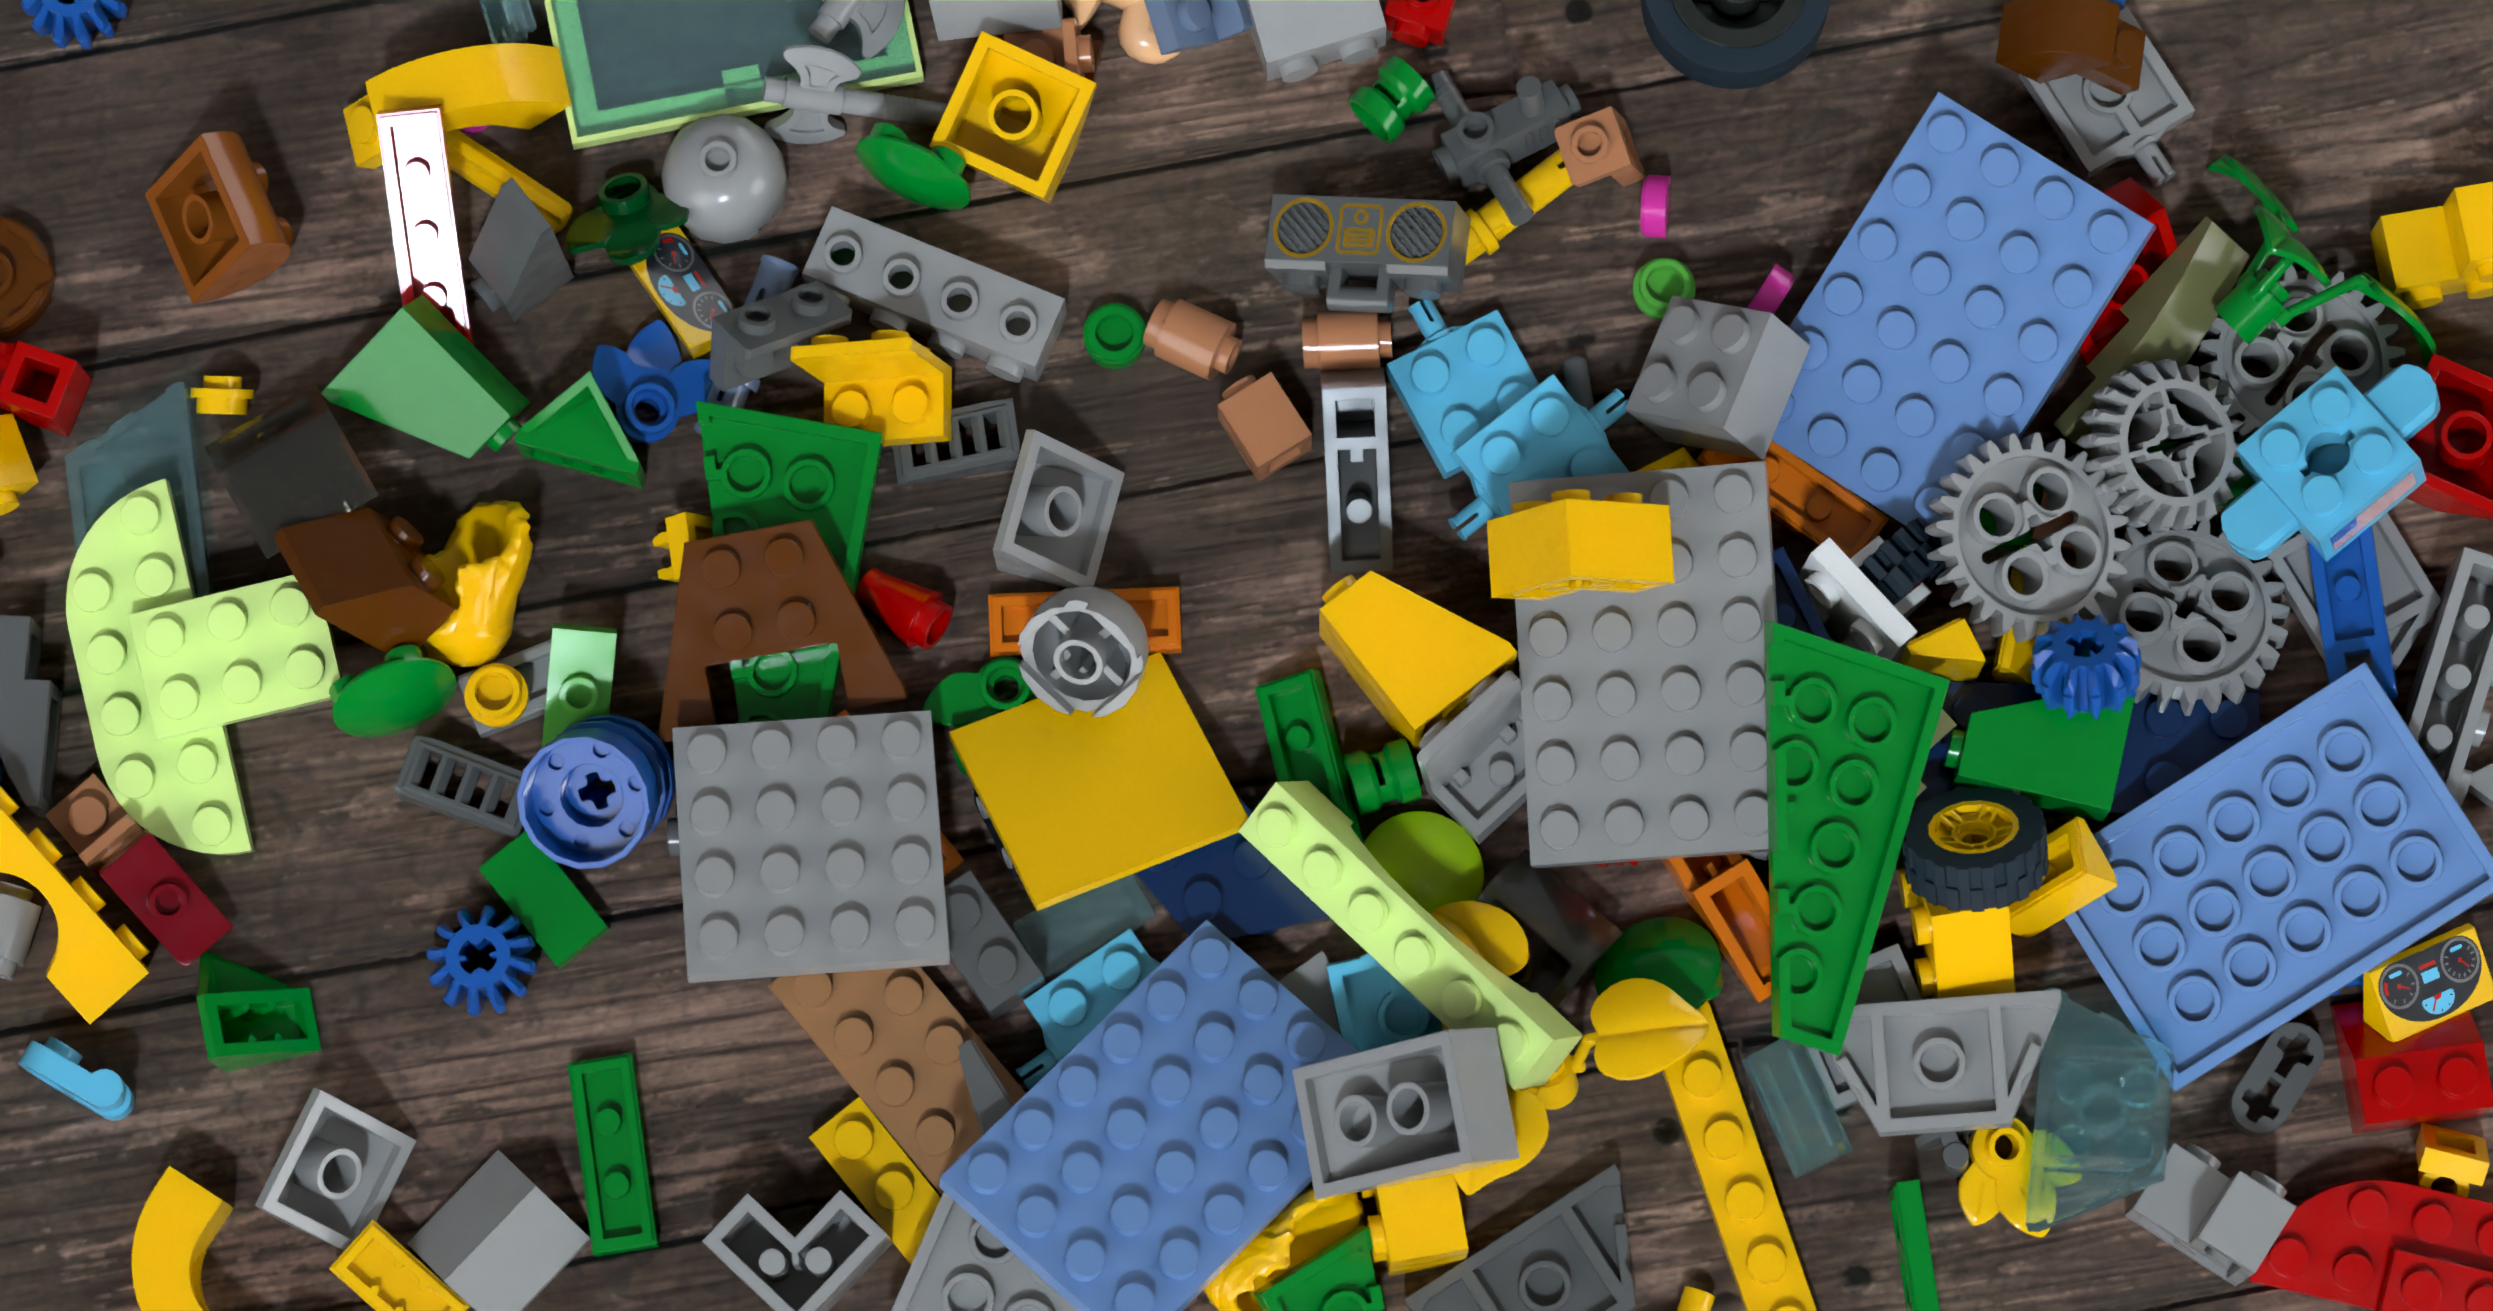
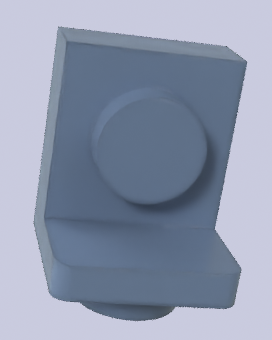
[1144,0,1252,55]

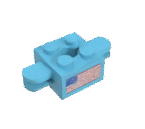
[2221,364,2440,562]

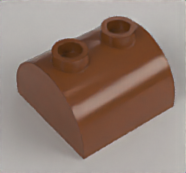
[145,131,293,304]

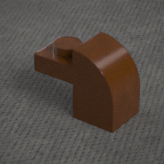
[1996,0,2146,95]

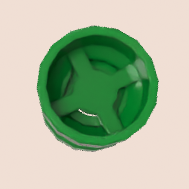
[1347,56,1435,144]
[1343,737,1422,816]

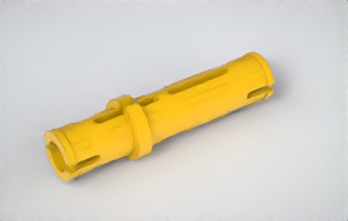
[1465,149,1573,266]

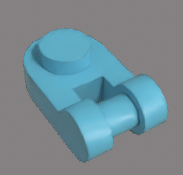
[18,1036,135,1121]

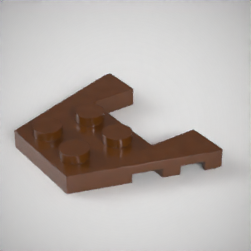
[659,519,908,742]

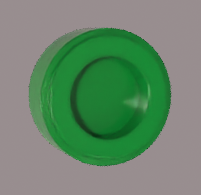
[1083,303,1146,370]

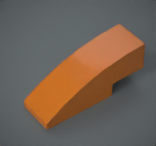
[1661,854,1771,1003]

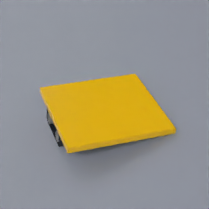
[949,652,1248,911]

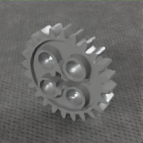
[2196,265,2406,444]
[1925,433,2131,643]
[2090,520,2290,716]

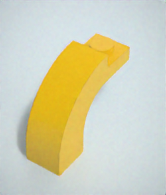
[343,43,572,169]
[131,1166,234,1311]

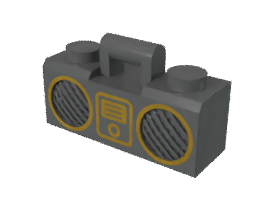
[1264,194,1471,313]

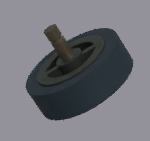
[1641,0,1831,89]

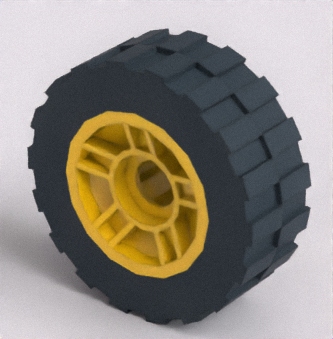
[1902,785,2049,912]

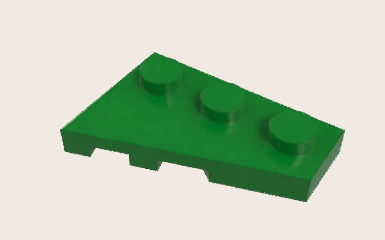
[1253,1225,1385,1311]

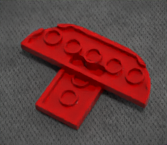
[2247,1178,2493,1311]

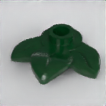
[566,172,689,265]

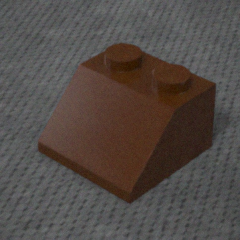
[273,507,455,653]

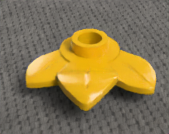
[1958,1118,2083,1238]

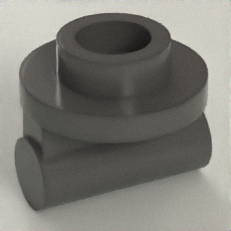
[1914,1130,1974,1178]

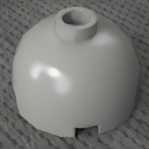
[661,114,788,244]
[1018,586,1150,717]

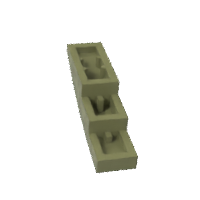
[2053,216,2250,459]

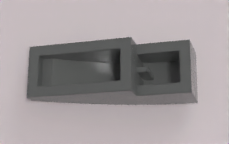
[0,615,63,818]

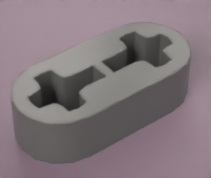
[2227,1023,2324,1137]

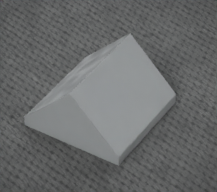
[993,429,1125,588]
[255,1087,417,1251]
[407,1150,591,1311]

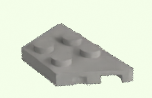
[2262,512,2441,672]
[1829,989,2061,1137]

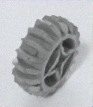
[2076,359,2246,533]

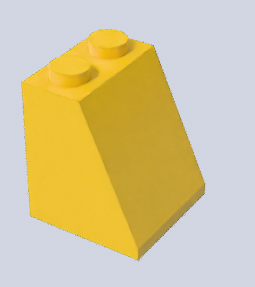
[1319,570,1517,754]

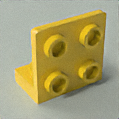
[790,330,952,447]

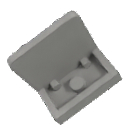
[1417,670,1527,844]

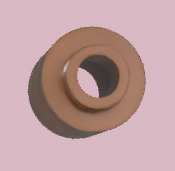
[1143,298,1242,381]
[1302,310,1393,371]

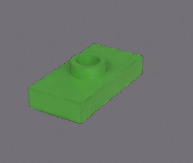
[541,623,617,748]

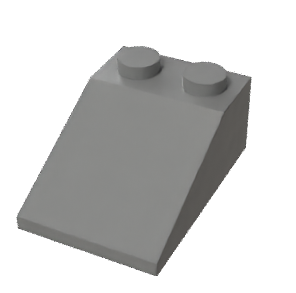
[1292,1027,1520,1199]

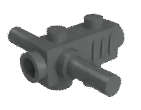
[1426,70,1583,226]

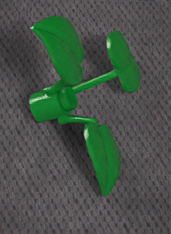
[2207,154,2437,368]

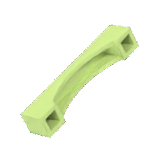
[1238,781,1583,1090]

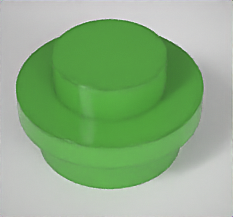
[1632,257,1696,321]

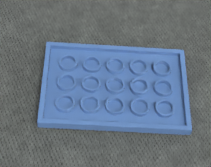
[1772,92,2157,541]
[2064,662,2493,1092]
[939,919,1359,1311]

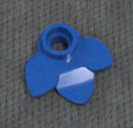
[592,320,713,443]

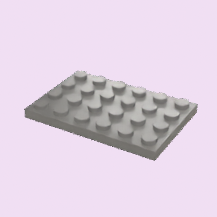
[1508,461,1778,868]

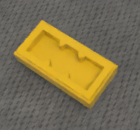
[329,1220,471,1311]

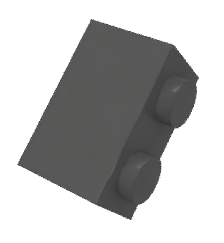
[945,870,1046,1023]

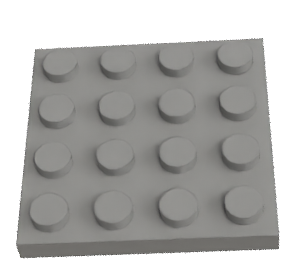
[672,710,950,983]

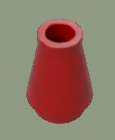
[855,568,953,650]

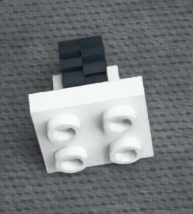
[1798,518,1946,662]

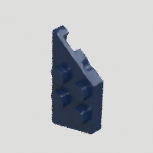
[1134,791,1331,941]

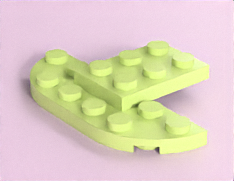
[66,479,343,855]

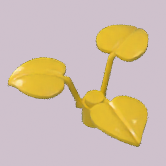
[1430,901,1709,1196]

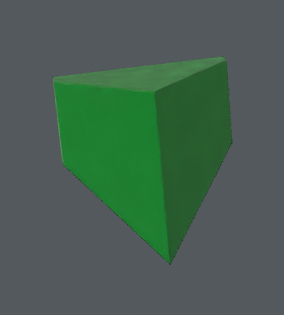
[514,371,647,489]
[196,951,321,1073]

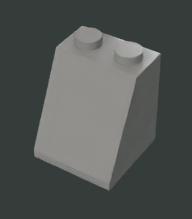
[1245,0,1387,83]

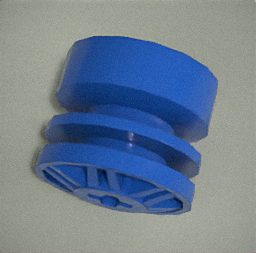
[517,714,676,869]

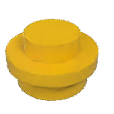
[190,376,254,415]
[464,663,529,728]

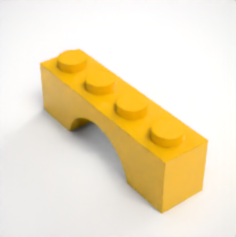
[0,785,149,1024]

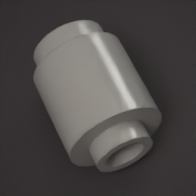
[0,881,42,980]

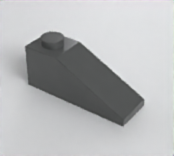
[468,178,574,323]
[1320,367,1394,574]

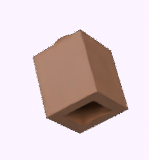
[1217,372,1312,482]

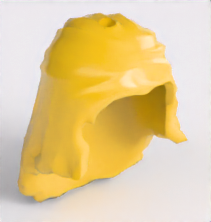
[419,500,533,667]
[1203,1188,1364,1311]

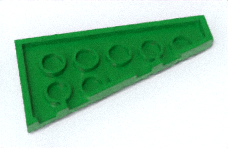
[695,400,885,723]
[1764,621,1950,1056]

